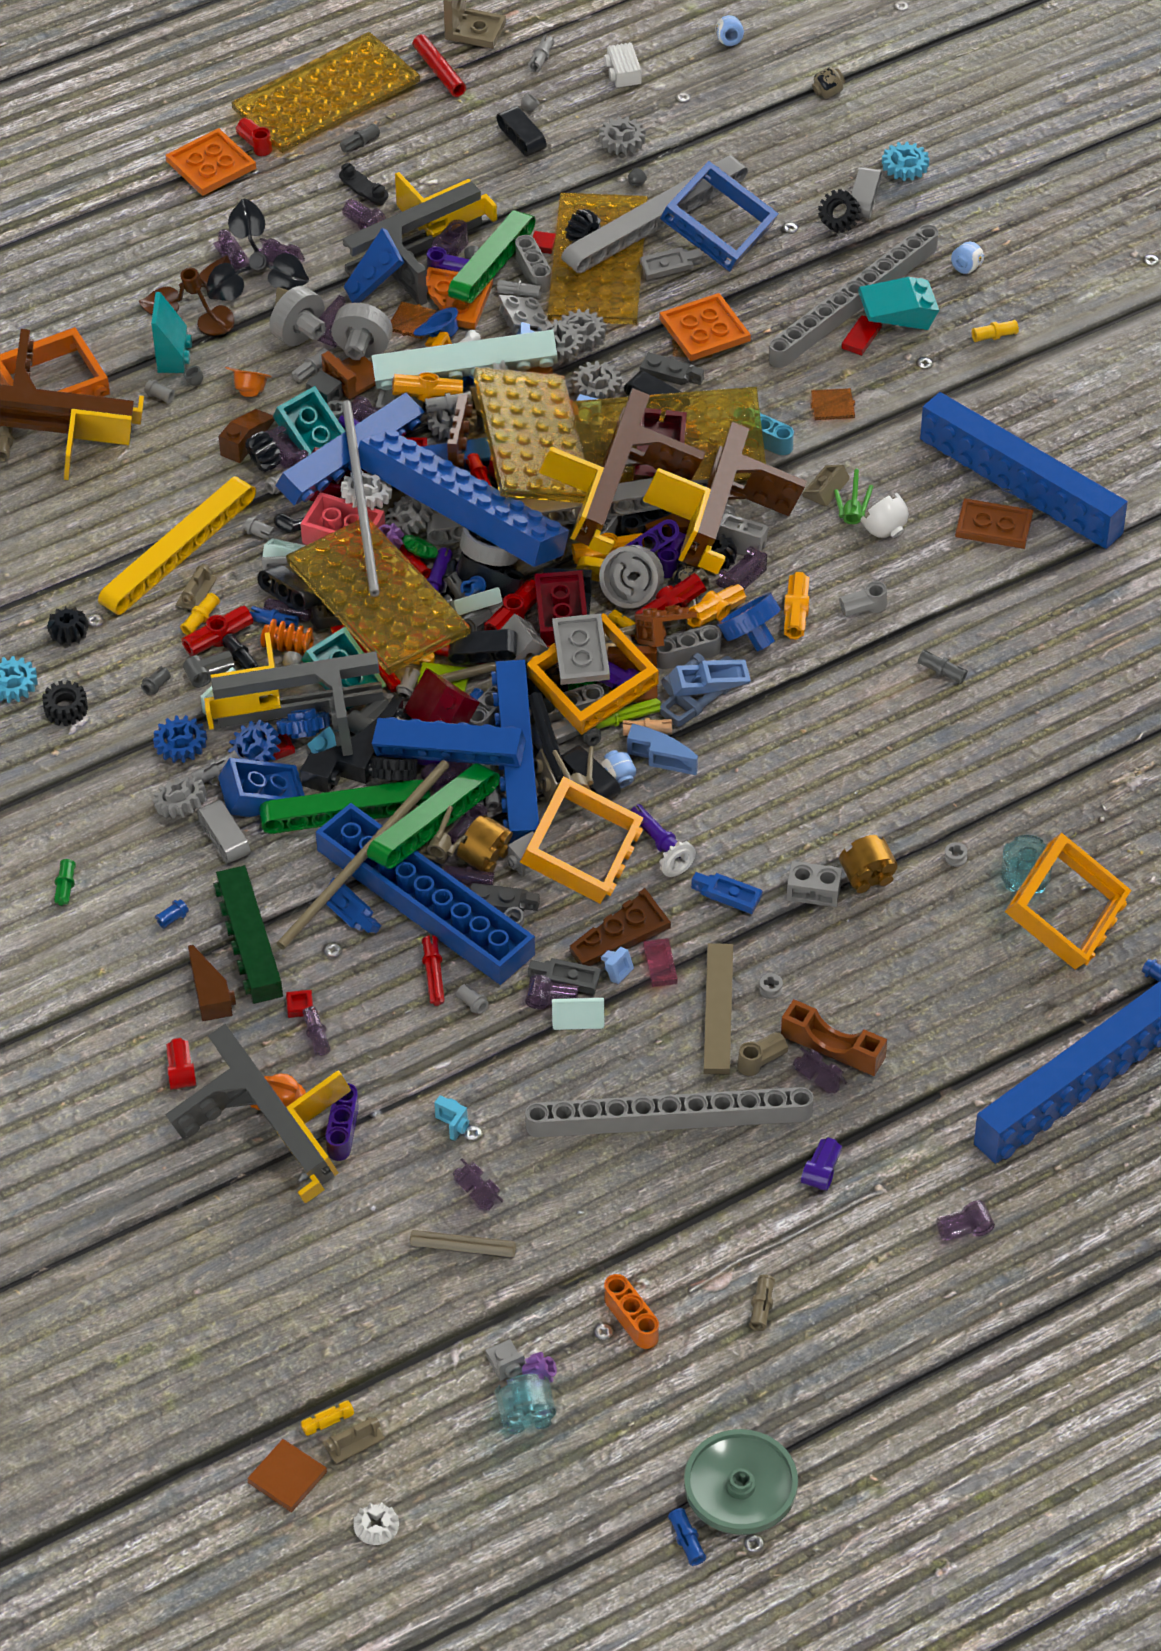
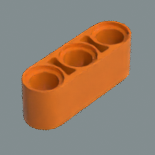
[604,1274,659,1349]

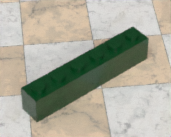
[213,865,283,1004]

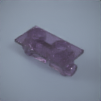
[213,229,249,270]
[259,238,305,263]
[793,1047,847,1094]
[453,1158,504,1210]

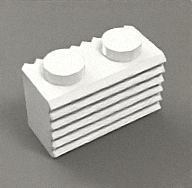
[604,42,641,88]

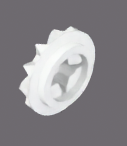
[659,841,696,877]
[354,1502,399,1545]

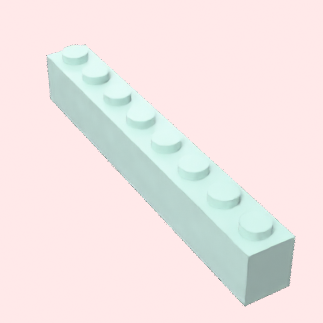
[372,330,558,390]

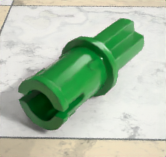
[54,859,76,906]

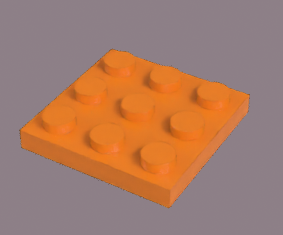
[165,128,256,196]
[659,293,751,362]

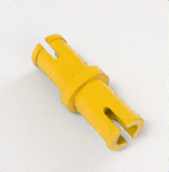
[971,320,1019,342]
[180,593,220,635]

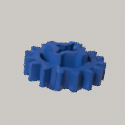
[276,708,330,739]
[153,715,207,763]
[228,720,281,762]

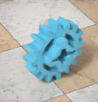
[882,142,929,181]
[0,656,38,703]

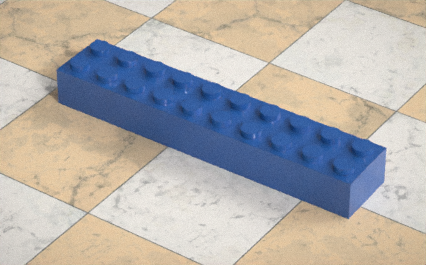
[920,392,1128,549]
[358,430,569,567]
[315,803,535,985]
[974,981,1161,1164]

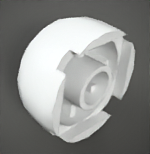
[861,493,909,538]

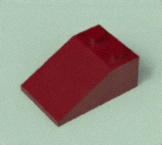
[535,570,587,645]
[404,668,480,724]

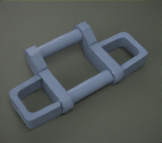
[660,653,734,727]

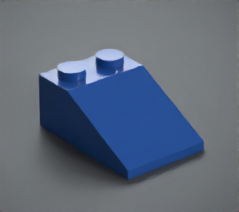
[218,758,305,817]

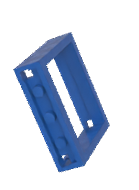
[660,161,779,272]

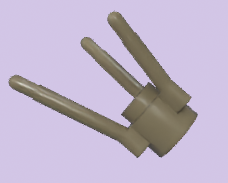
[553,746,594,790]
[427,806,467,859]

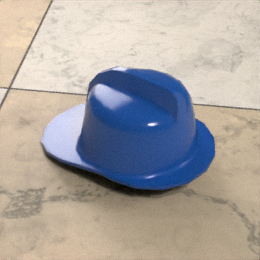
[413,307,458,338]

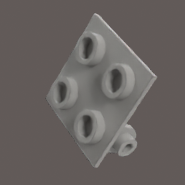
[498,295,549,335]

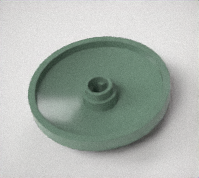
[684,1429,798,1535]

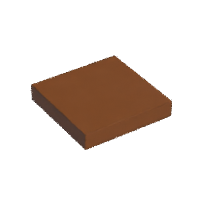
[247,1439,327,1513]

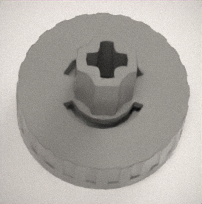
[270,286,326,346]
[331,303,393,360]
[460,527,519,566]
[599,545,664,608]

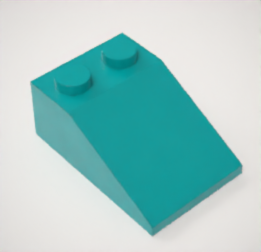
[858,277,940,330]
[151,292,192,373]
[273,386,345,457]
[301,627,387,711]

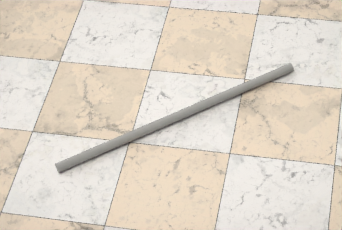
[342,400,380,596]

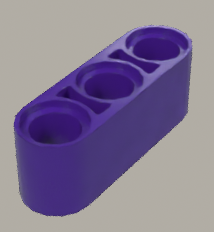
[623,519,679,568]
[326,1083,359,1161]

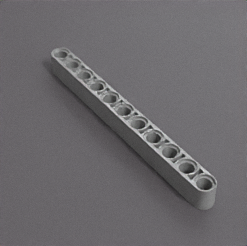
[561,155,748,273]
[769,224,939,368]
[426,478,661,545]
[525,1087,814,1137]

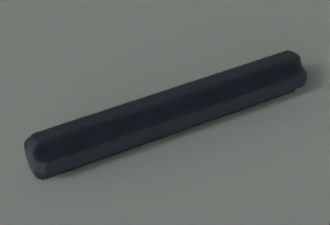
[528,692,565,782]

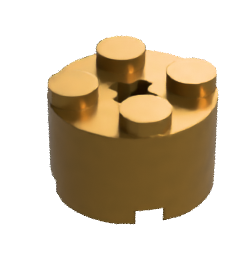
[457,815,513,875]
[839,835,898,893]

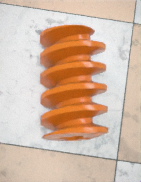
[260,619,314,656]

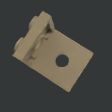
[443,0,506,49]

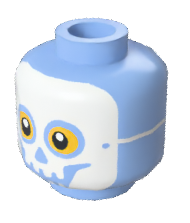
[715,15,744,46]
[951,241,984,274]
[601,750,636,788]

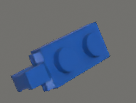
[691,872,763,914]
[326,878,382,934]

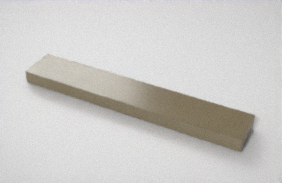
[704,943,733,1075]

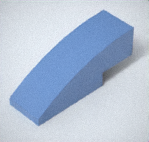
[669,660,751,696]
[627,724,698,775]

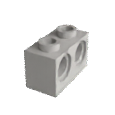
[787,861,842,907]

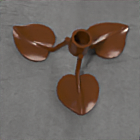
[139,255,235,336]

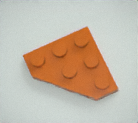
[426,267,493,330]

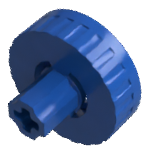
[717,592,781,651]

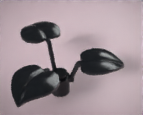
[207,198,309,301]

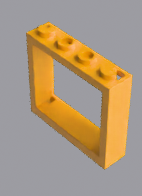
[527,613,659,735]
[520,776,643,904]
[1005,832,1131,970]

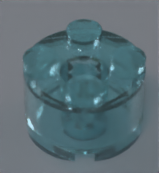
[1001,835,1053,893]
[495,1374,556,1434]

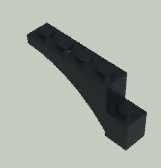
[300,695,406,793]

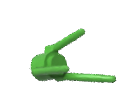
[834,468,873,524]

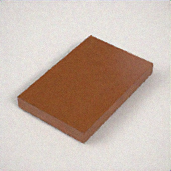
[955,498,1033,549]

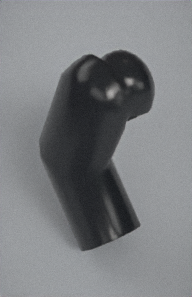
[274,513,304,533]

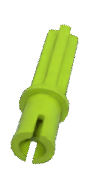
[594,698,661,729]

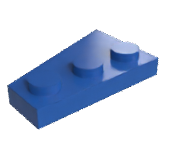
[344,228,405,303]

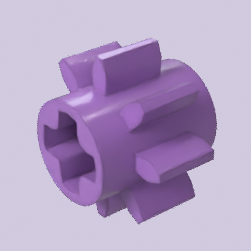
[374,523,404,554]
[522,1352,557,1389]

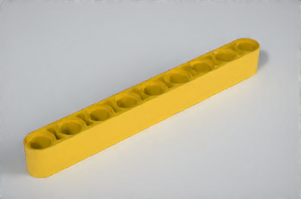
[98,476,256,615]

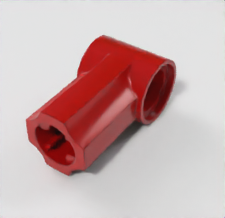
[235,118,272,156]
[166,1038,197,1090]

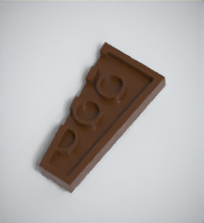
[447,394,473,468]
[570,888,671,966]

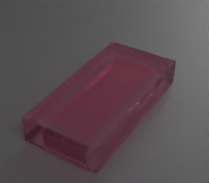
[643,938,678,987]

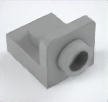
[485,1339,525,1381]

